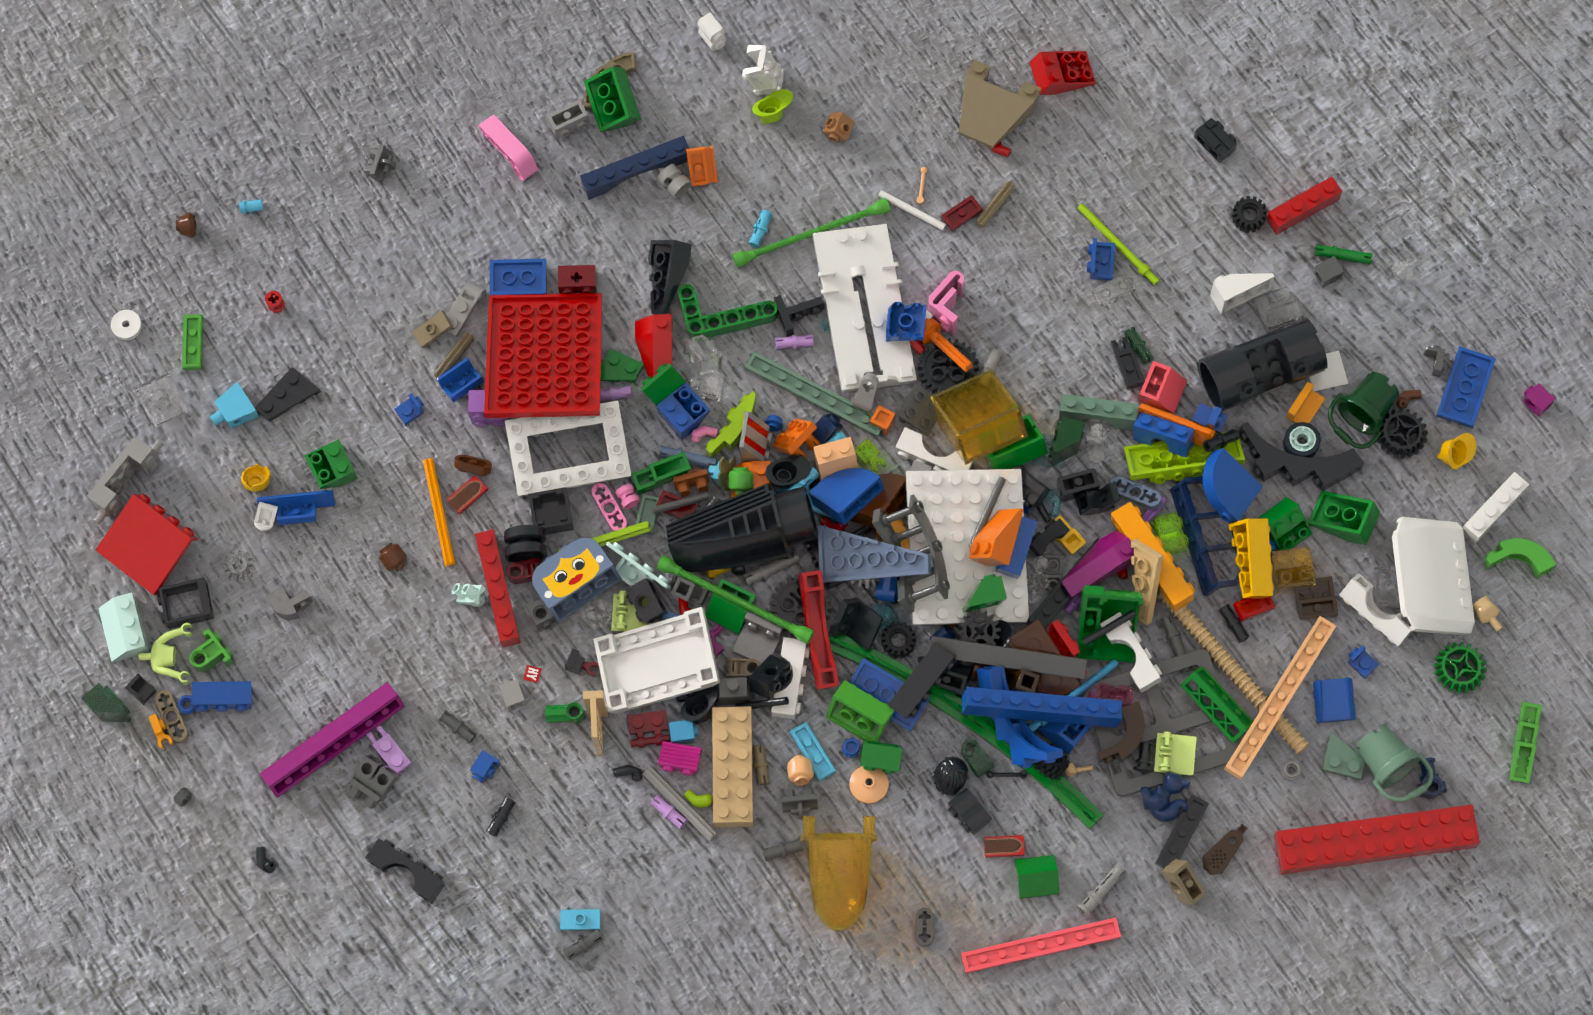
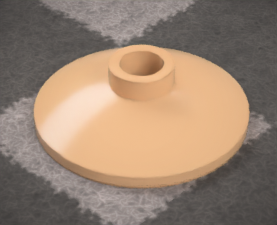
[849,766,889,804]

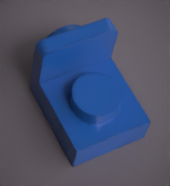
[394,393,424,426]
[1348,645,1379,679]

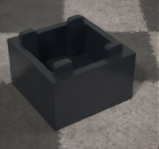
[528,487,574,535]

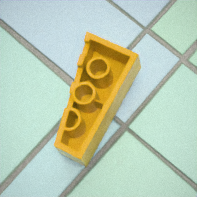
[1228,518,1274,598]

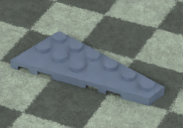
[818,525,931,583]

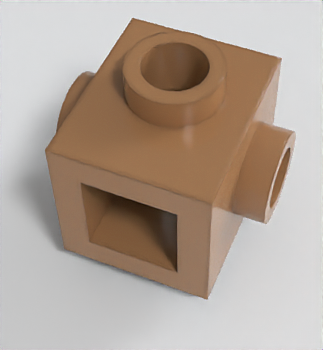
[823,112,855,143]

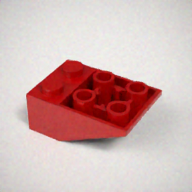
[1029,51,1096,95]

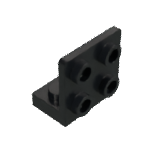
[829,598,884,650]

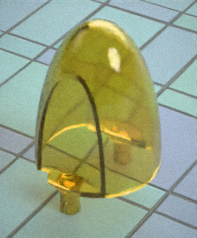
[800,816,878,932]

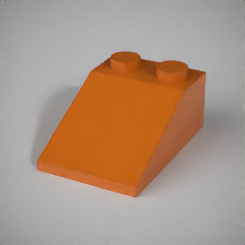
[969,508,1024,566]

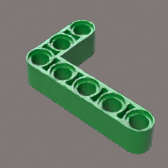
[678,284,778,341]

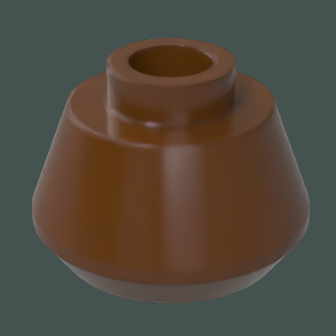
[176,212,197,238]

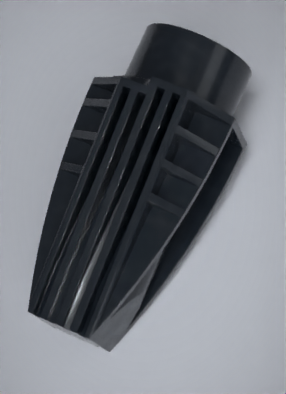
[666,483,818,572]

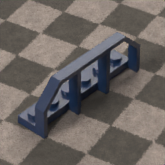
[1170,476,1241,596]

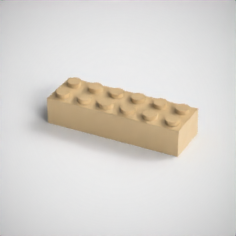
[712,707,754,828]

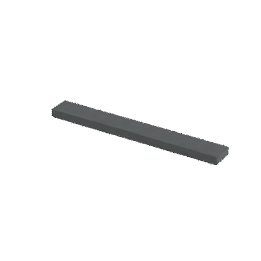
[930,636,1087,679]

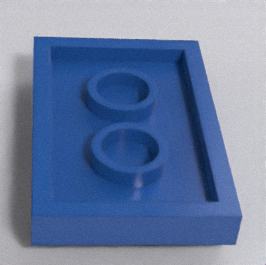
[490,258,547,295]

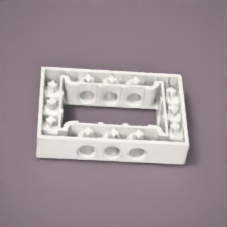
[505,401,632,497]

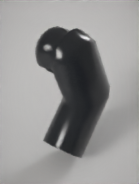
[613,765,643,782]

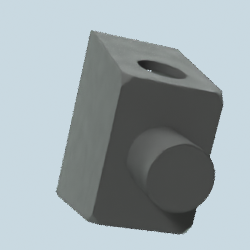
[716,677,753,705]

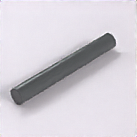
[652,493,709,514]

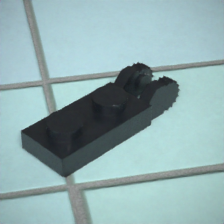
[1111,337,1145,390]

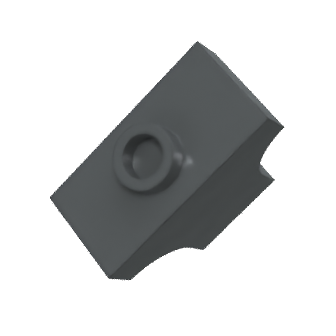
[669,574,709,605]

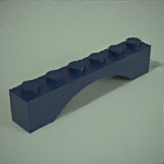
[580,136,689,200]

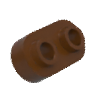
[454,455,492,476]

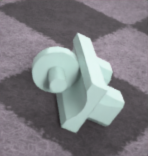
[451,583,486,607]

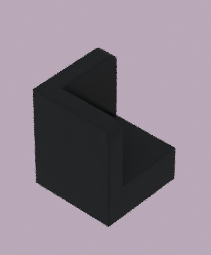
[125,674,156,705]

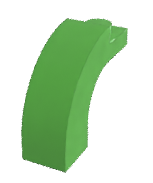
[1483,538,1557,579]

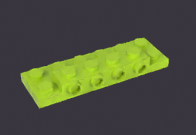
[1124,430,1245,484]

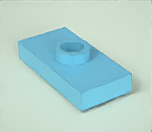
[560,909,601,931]

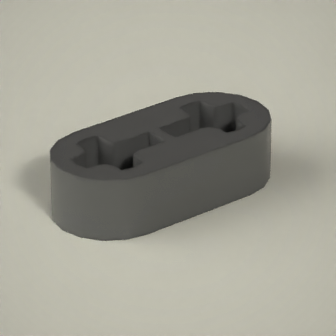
[916,908,934,947]

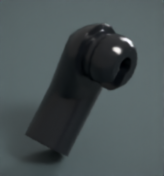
[256,847,276,873]

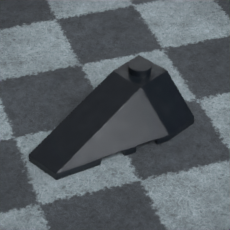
[648,240,692,315]

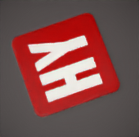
[523,665,542,683]

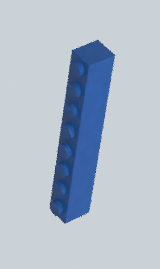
[962,687,1122,728]

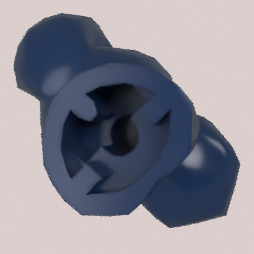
[1141,771,1190,822]

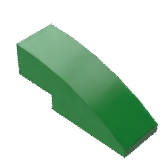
[631,452,691,495]

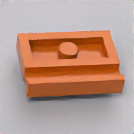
[686,145,718,187]

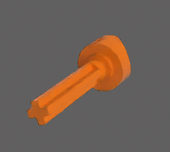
[920,318,973,372]

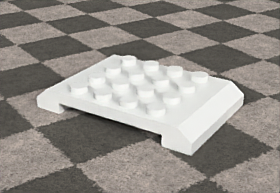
[593,607,720,714]

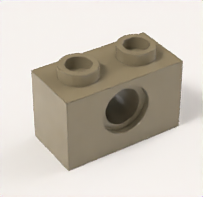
[1161,859,1207,905]

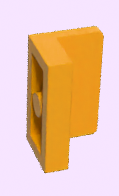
[1286,382,1325,423]

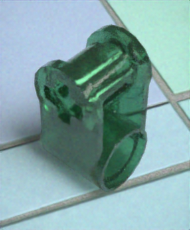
[961,739,995,778]

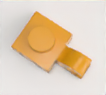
[149,714,174,749]

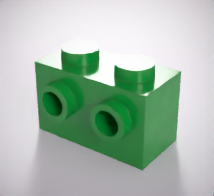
[860,740,903,774]

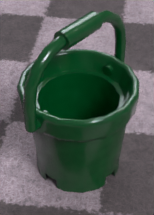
[1328,372,1399,449]

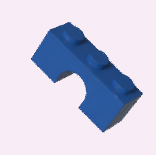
[1133,412,1194,457]

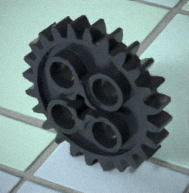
[918,338,979,398]
[770,575,833,636]

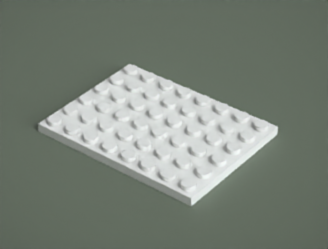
[906,469,1029,625]

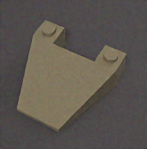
[959,60,1041,148]

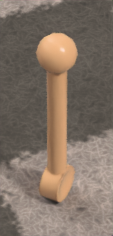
[917,167,928,204]

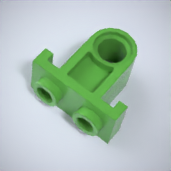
[190,628,234,672]

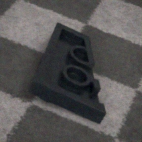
[255,367,321,422]

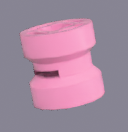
[615,483,641,510]

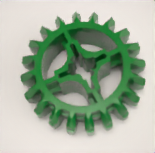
[1433,642,1487,694]

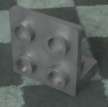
[732,612,783,664]

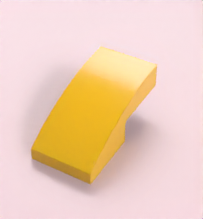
[1055,515,1087,555]

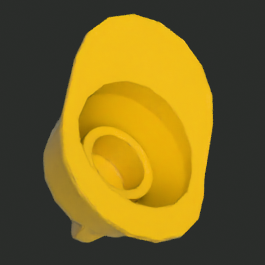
[1437,433,1477,470]

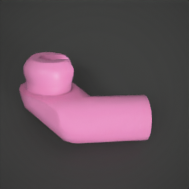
[691,426,719,443]

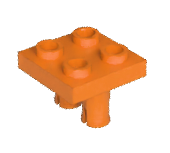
[771,419,820,458]

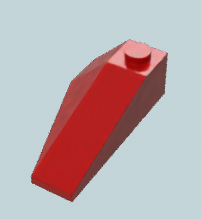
[635,314,673,378]

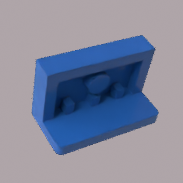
[1087,238,1115,281]
[437,358,484,403]

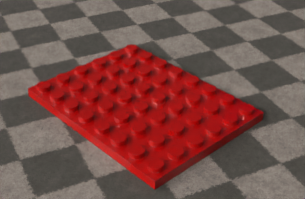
[484,293,602,418]

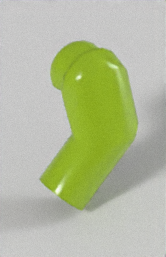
[683,789,713,808]

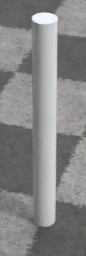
[878,190,947,231]

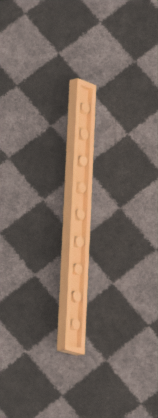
[1224,616,1336,780]

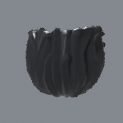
[933,756,968,796]

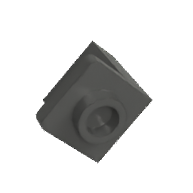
[1424,345,1447,377]

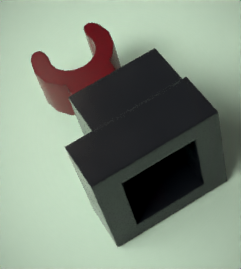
[565,648,599,677]

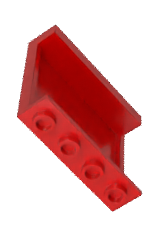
[96,493,199,595]

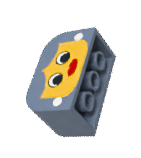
[532,538,622,623]

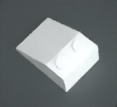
[1210,273,1275,314]

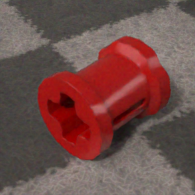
[265,291,285,313]

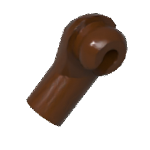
[1396,390,1421,409]

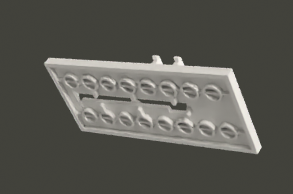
[813,224,917,393]

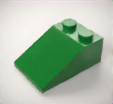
[1308,490,1380,545]

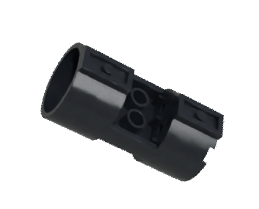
[1196,318,1328,412]

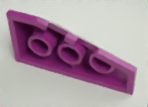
[1061,530,1134,598]

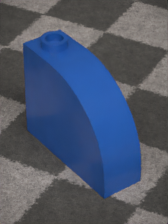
[1203,448,1263,523]
[809,468,884,526]

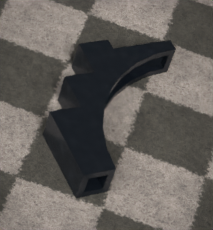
[1239,422,1364,491]

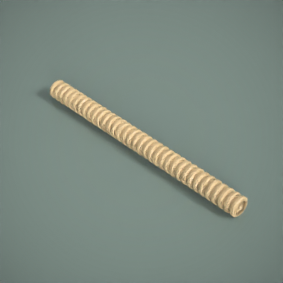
[1158,592,1309,755]

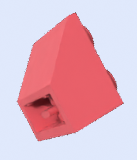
[1138,361,1187,414]

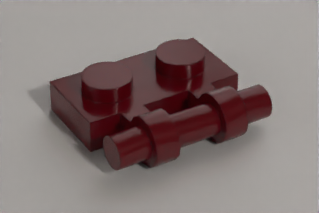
[627,710,670,748]

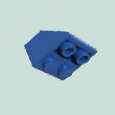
[657,383,710,440]
[1038,722,1092,755]

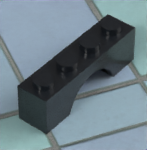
[365,838,445,904]

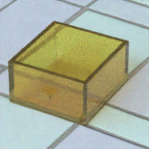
[930,369,1028,465]

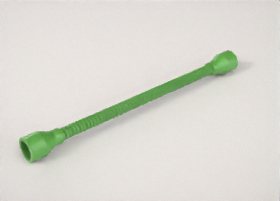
[732,198,891,268]
[657,555,814,644]

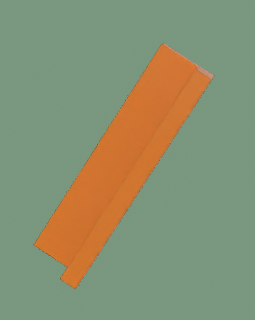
[1138,403,1216,447]

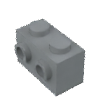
[546,100,590,139]

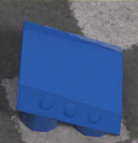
[886,302,927,342]
[1312,677,1356,723]

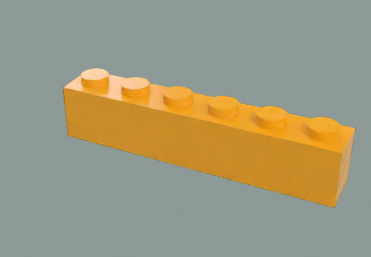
[1111,502,1195,612]

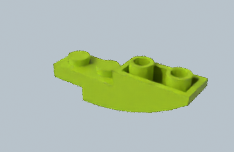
[706,391,756,458]

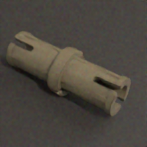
[753,745,770,786]

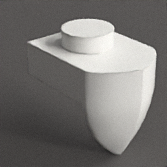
[254,502,278,531]

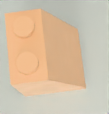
[813,437,858,482]

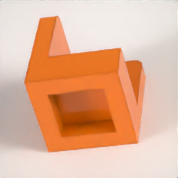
[870,405,896,436]

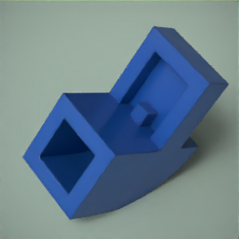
[1192,403,1228,433]

